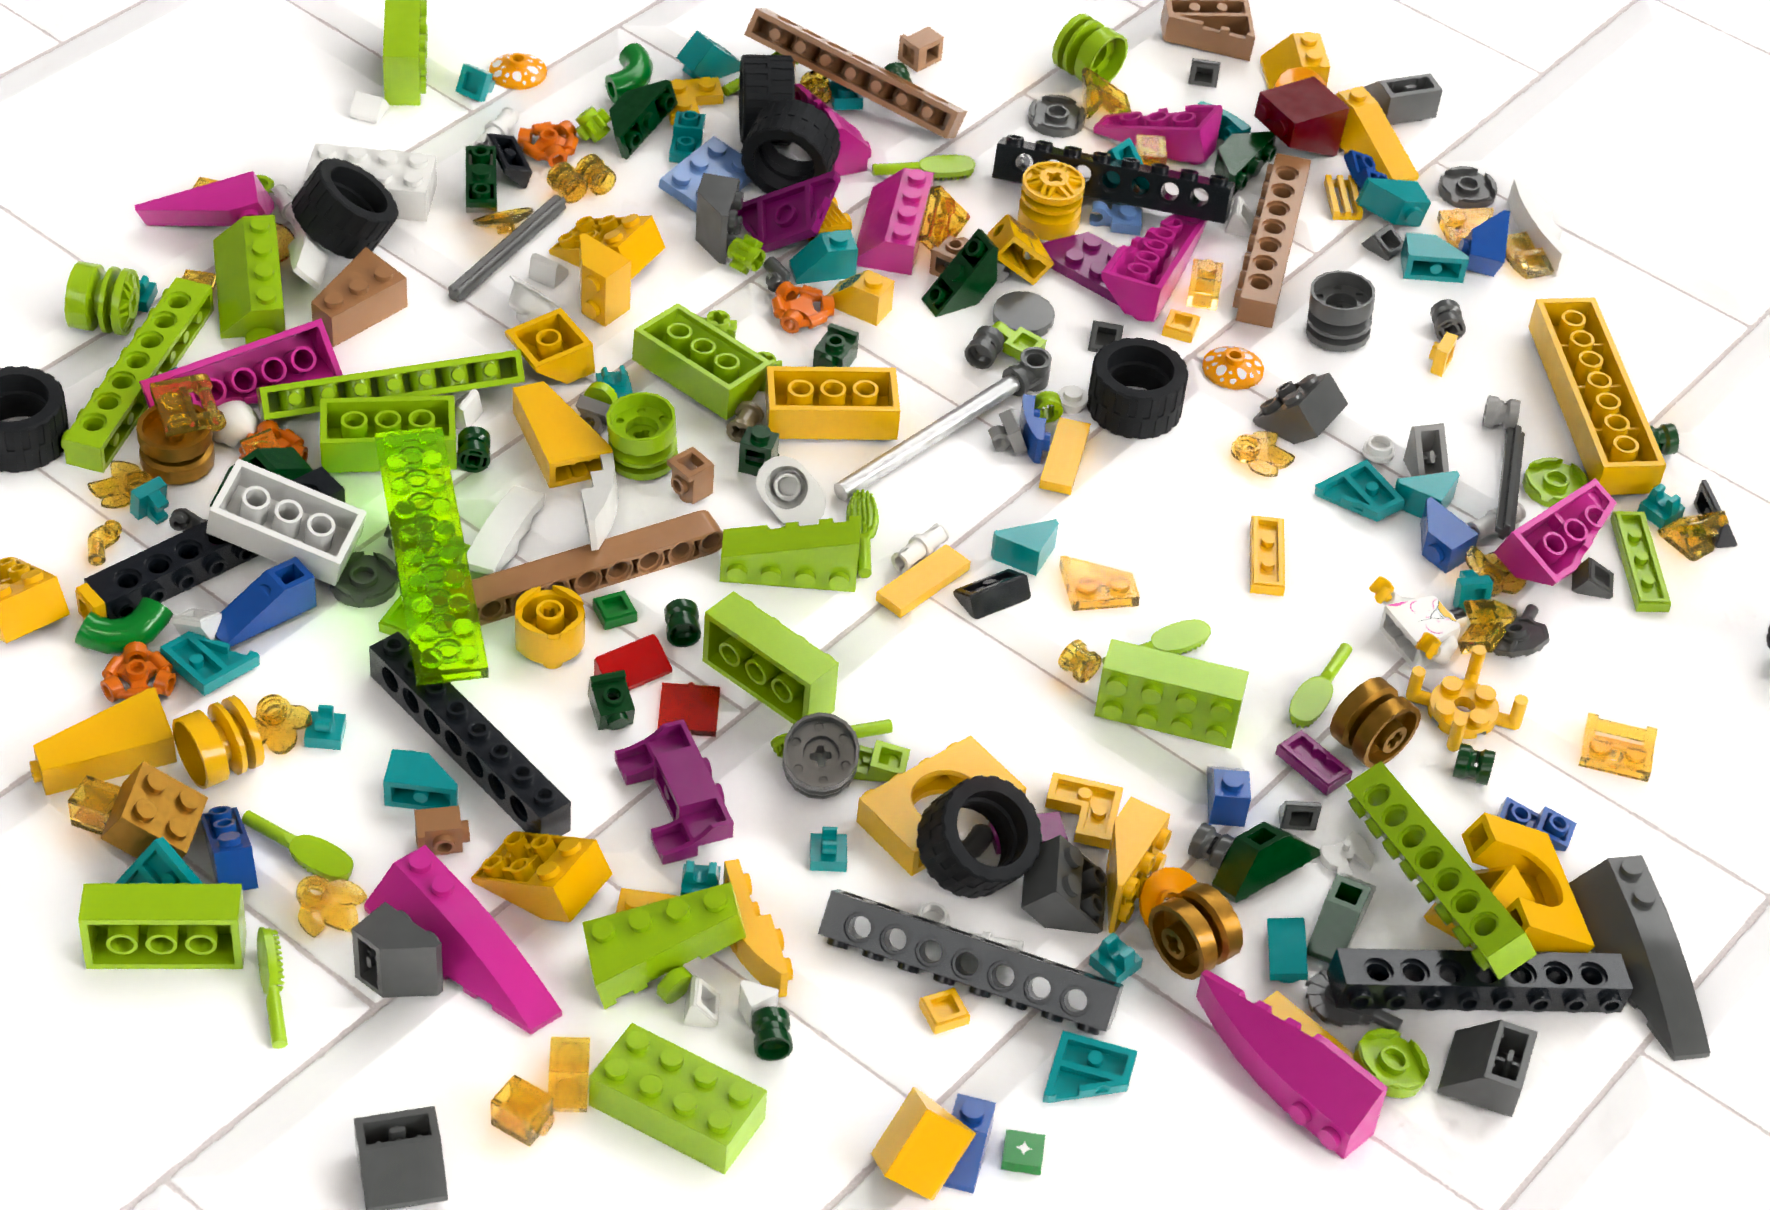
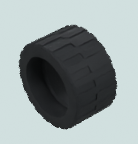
[739,54,795,145]
[741,99,841,194]
[291,158,399,259]
[1087,337,1189,439]
[0,366,69,473]
[916,775,1042,898]

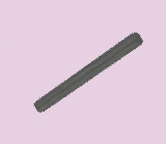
[448,194,566,302]
[1495,425,1525,540]

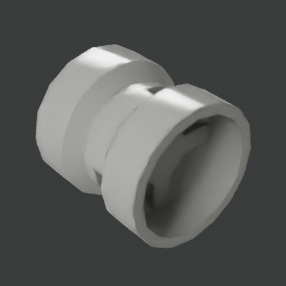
[1482,395,1521,430]

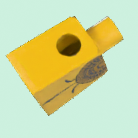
[987,214,1054,285]

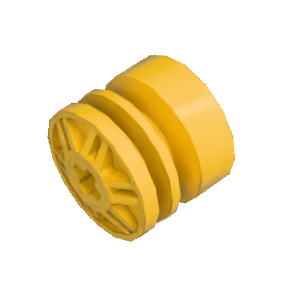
[1018,161,1085,241]
[172,695,265,790]

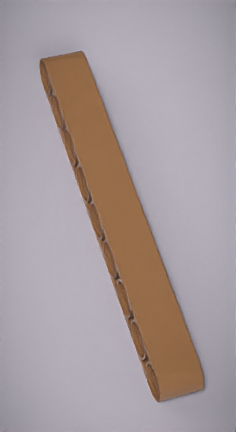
[432,510,723,633]

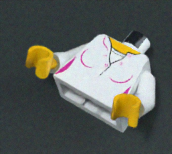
[1369,576,1467,668]

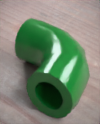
[605,43,654,103]
[75,597,173,654]

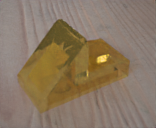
[1082,67,1132,119]
[1657,510,1729,561]
[1458,599,1518,654]

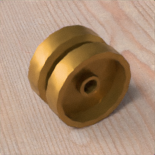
[136,401,215,485]
[1330,677,1421,768]
[1148,882,1243,980]

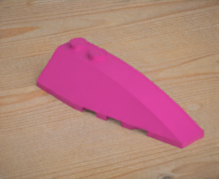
[1101,214,1207,322]
[139,318,343,408]
[364,845,562,1035]
[1196,969,1388,1160]

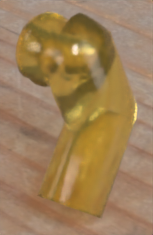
[87,520,122,566]

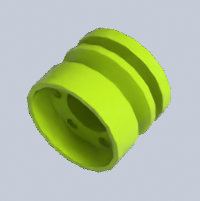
[1052,13,1128,89]
[64,261,140,336]
[606,392,678,481]

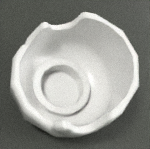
[209,401,260,448]

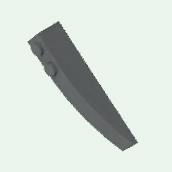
[1569,855,1711,1061]

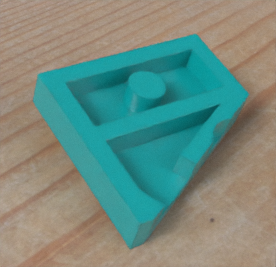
[1315,459,1405,522]
[160,631,260,696]
[115,837,203,884]
[1043,1030,1138,1103]

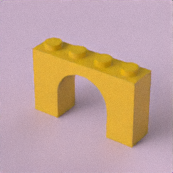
[856,735,1027,876]
[1461,812,1595,953]

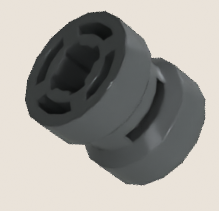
[1430,299,1466,341]
[964,325,1005,369]
[1188,822,1235,870]

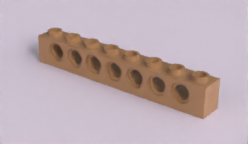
[744,8,968,139]
[1232,153,1311,328]

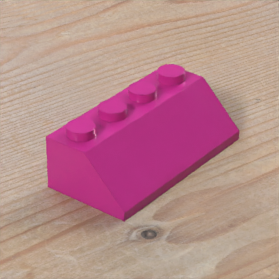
[856,168,934,275]

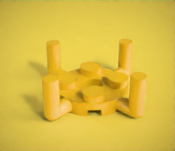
[1405,645,1529,752]

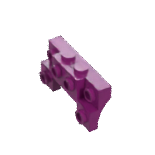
[614,719,734,865]

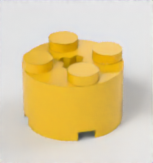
[515,585,585,669]

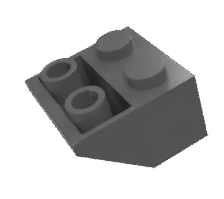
[1364,73,1443,125]
[695,173,744,264]
[1252,372,1348,444]
[1021,834,1107,934]
[352,902,443,998]
[1437,1020,1538,1117]
[353,1106,448,1210]

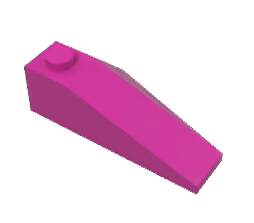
[795,83,871,176]
[1093,105,1223,165]
[134,171,275,226]
[1494,478,1617,586]

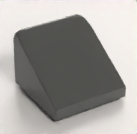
[1188,58,1221,88]
[1361,223,1404,261]
[1088,320,1124,353]
[1571,557,1614,599]
[1278,801,1322,831]

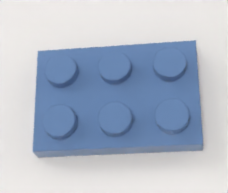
[658,136,751,212]

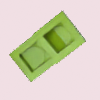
[853,739,911,782]

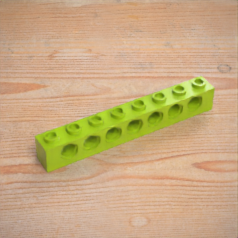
[61,277,214,473]
[256,349,525,421]
[1346,761,1537,980]

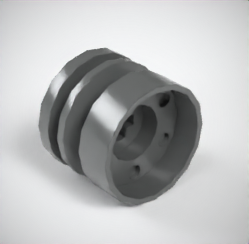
[1306,270,1375,352]
[782,712,860,799]

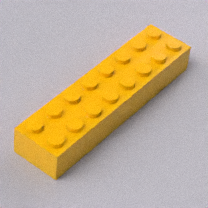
[1528,297,1666,495]

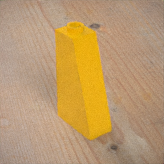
[512,381,613,488]
[29,687,177,796]

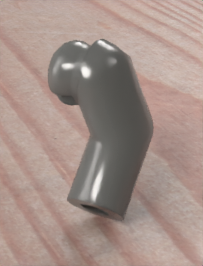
[763,257,791,292]
[169,508,207,532]
[961,823,993,858]

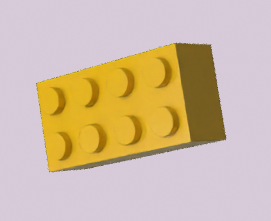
[765,366,900,440]

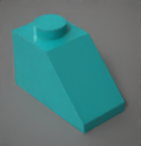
[676,30,741,79]
[1356,177,1431,227]
[789,230,858,284]
[1400,232,1469,283]
[383,749,459,810]

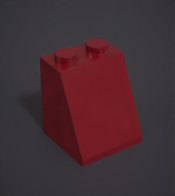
[1254,76,1350,157]

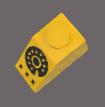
[827,269,895,326]

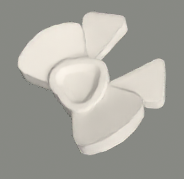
[1319,831,1376,877]

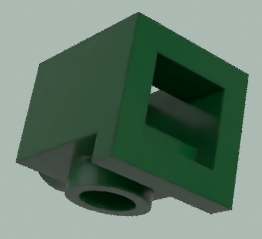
[813,323,859,367]
[738,424,780,476]
[587,670,635,731]

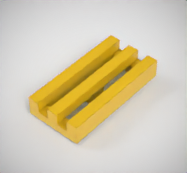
[1324,174,1363,220]

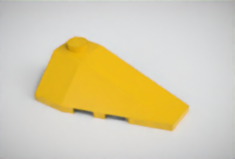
[1336,86,1419,181]

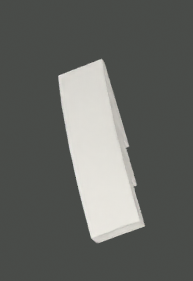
[1508,177,1572,278]
[288,221,330,290]
[581,453,619,551]
[461,485,545,575]

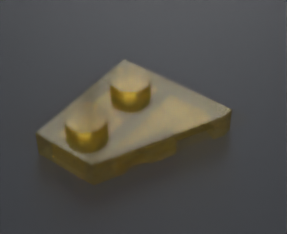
[918,185,971,252]
[1437,207,1494,249]
[1059,556,1140,611]

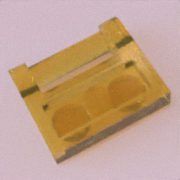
[150,373,226,437]
[1578,712,1658,782]

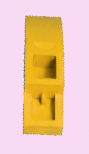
[723,859,793,998]

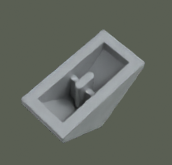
[1403,423,1449,477]

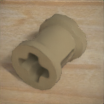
[726,401,764,443]

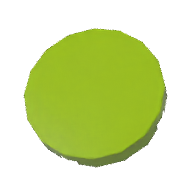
[1522,457,1588,508]
[1353,1028,1430,1099]

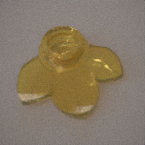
[1231,431,1295,478]
[88,460,153,509]
[1465,545,1527,597]
[253,694,312,755]
[296,876,367,938]

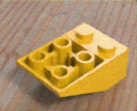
[549,214,666,279]
[0,557,70,644]
[1106,796,1172,933]
[471,831,613,923]

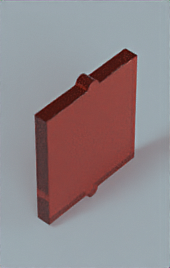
[657,682,720,737]

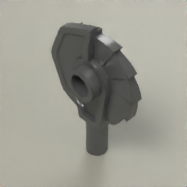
[1487,604,1550,658]
[1305,969,1403,1032]

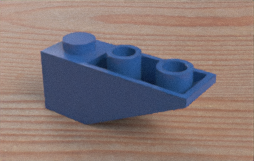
[215,556,317,647]
[200,806,258,891]

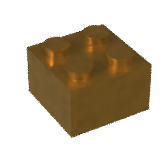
[100,761,208,858]

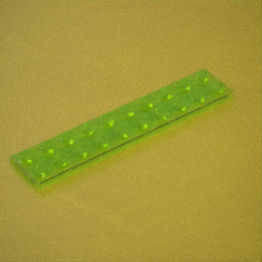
[374,427,489,686]

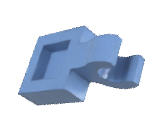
[1089,201,1142,236]

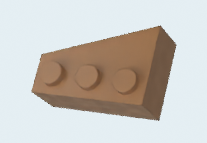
[1160,0,1256,62]
[311,247,408,347]

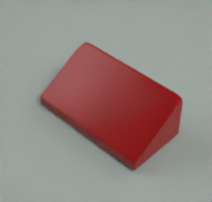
[594,634,673,690]

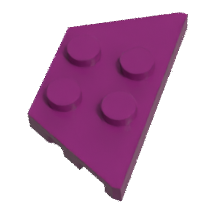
[738,170,841,253]
[1029,232,1119,306]

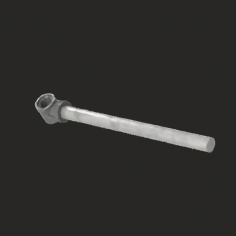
[834,347,1052,501]

